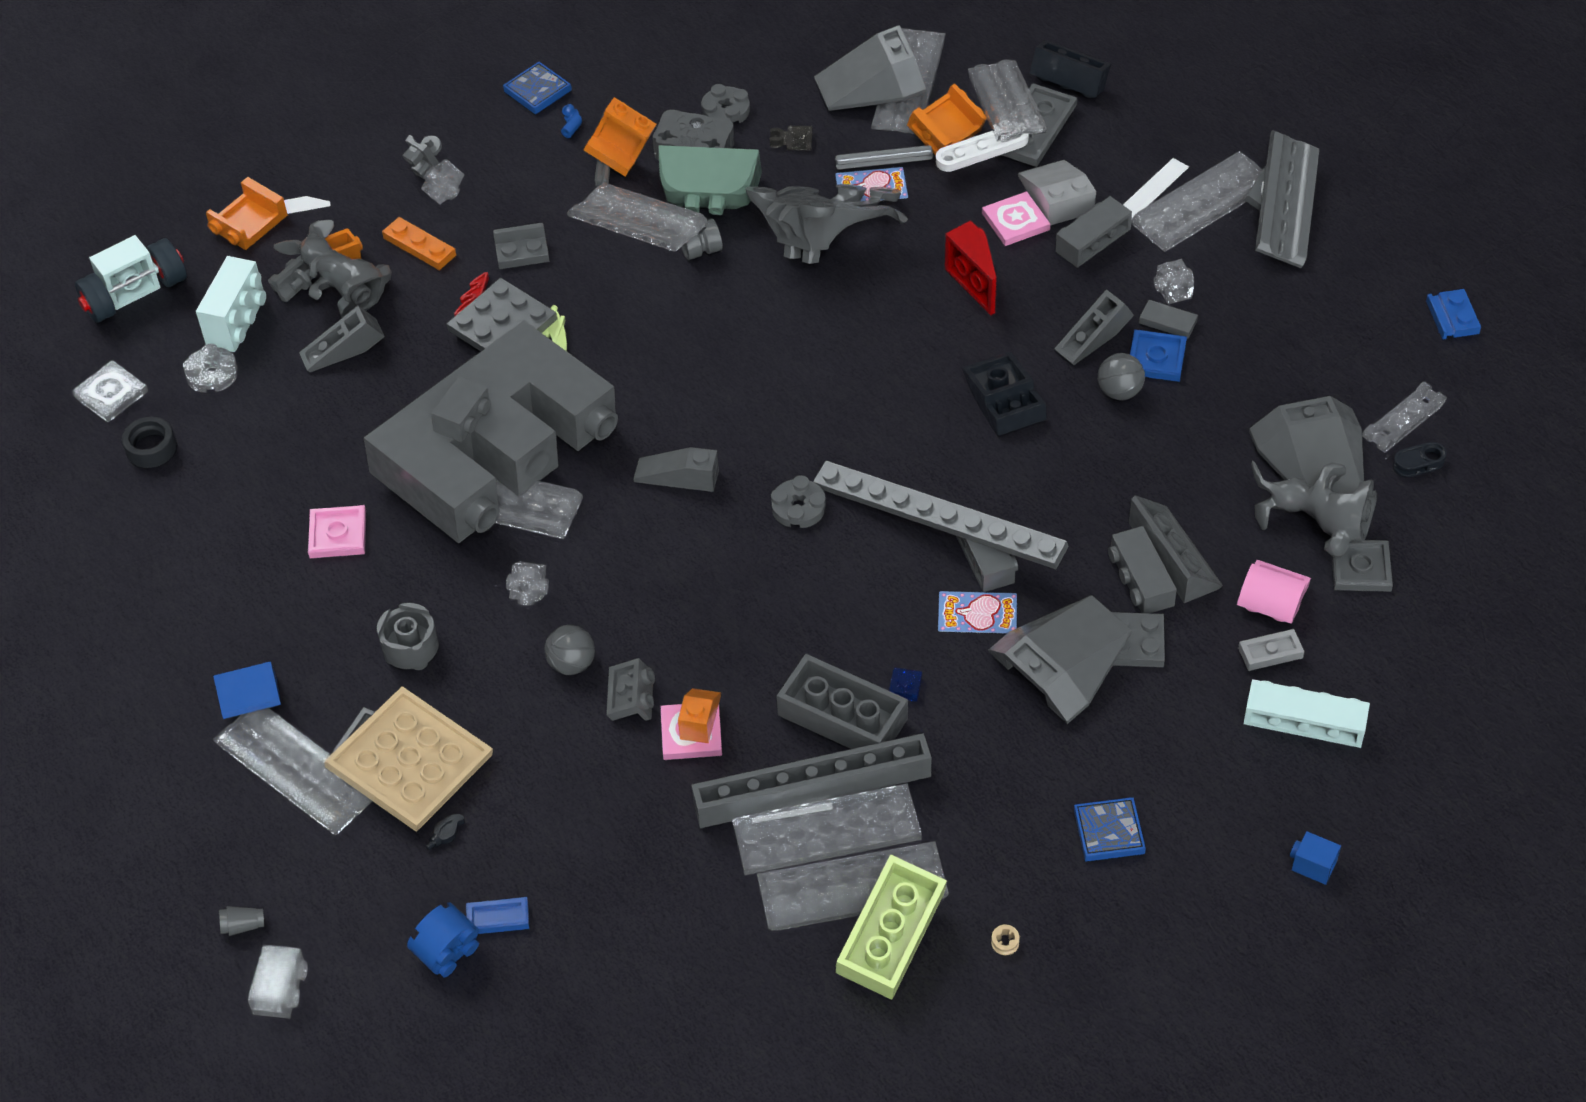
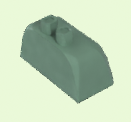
[659,145,762,215]

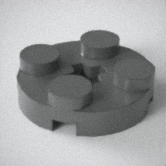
[701,84,750,123]
[771,475,826,528]

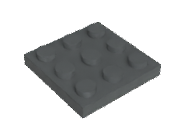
[447,278,558,351]

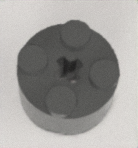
[377,603,439,670]

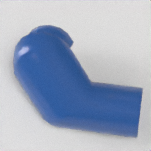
[561,104,582,138]

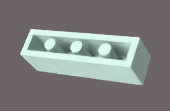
[1244,679,1370,748]

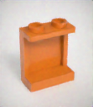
[907,84,987,155]
[584,97,656,177]
[206,177,288,250]

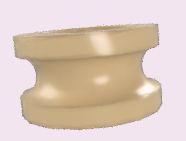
[991,924,1020,955]

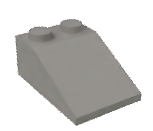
[1018,160,1096,225]

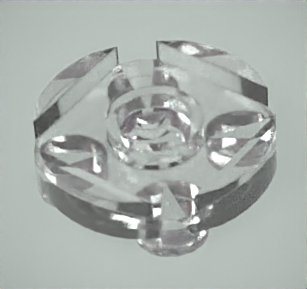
[183,344,238,393]

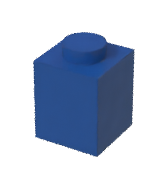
[1290,831,1341,885]

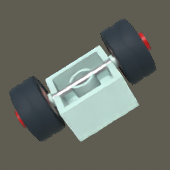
[75,235,187,323]

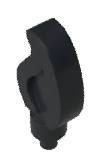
[426,814,465,850]

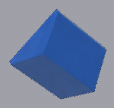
[213,661,281,719]

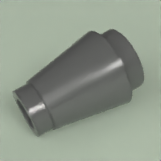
[219,906,264,936]

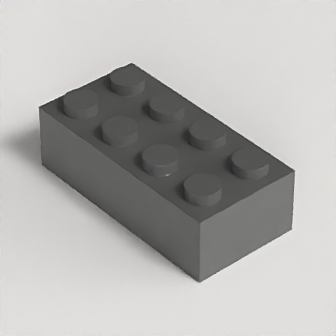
[777,654,908,749]

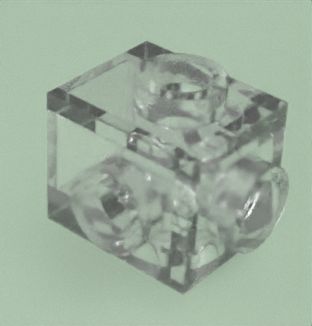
[421,159,464,204]
[1154,259,1194,305]
[506,561,549,605]

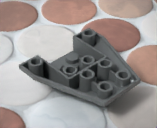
[814,25,927,111]
[1249,396,1364,494]
[988,595,1132,724]

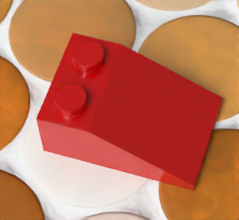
[945,220,996,315]

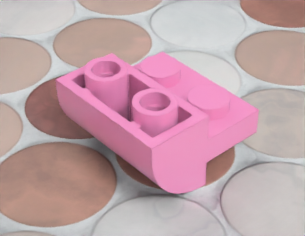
[1237,560,1311,624]

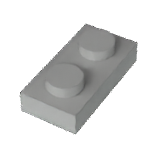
[1238,629,1304,671]

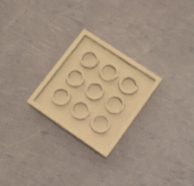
[325,687,493,832]

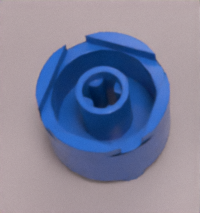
[407,902,479,978]

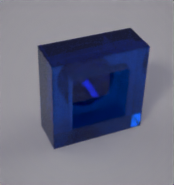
[889,668,922,702]

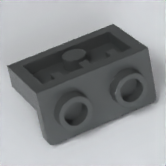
[493,223,550,269]
[607,658,655,721]

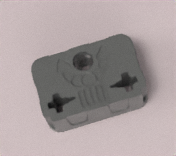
[653,110,734,160]

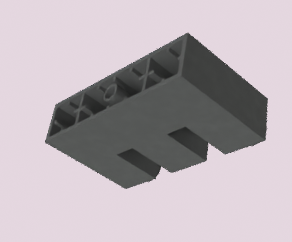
[364,320,618,543]

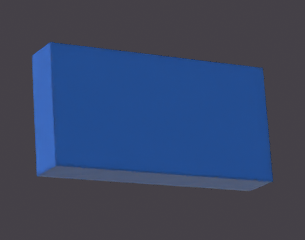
[466,897,529,934]

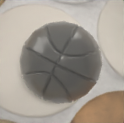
[1097,353,1145,400]
[544,624,595,675]

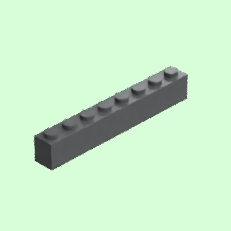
[692,733,932,828]

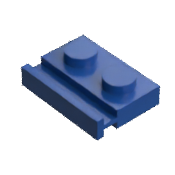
[1426,289,1481,339]

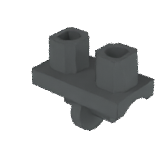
[402,135,443,179]
[268,255,318,302]

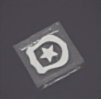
[72,361,148,422]

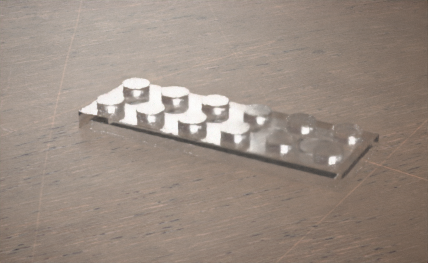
[732,784,922,875]

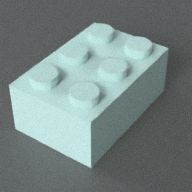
[196,256,266,352]

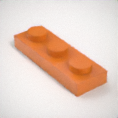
[382,217,456,270]

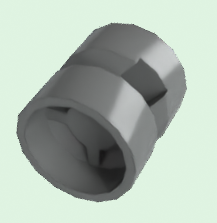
[678,219,723,260]

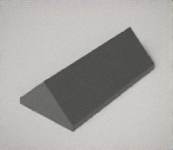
[1129,495,1223,603]

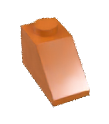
[678,688,721,744]

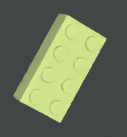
[836,854,947,1000]

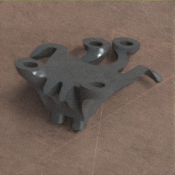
[745,184,908,264]

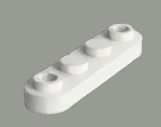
[936,124,1029,172]

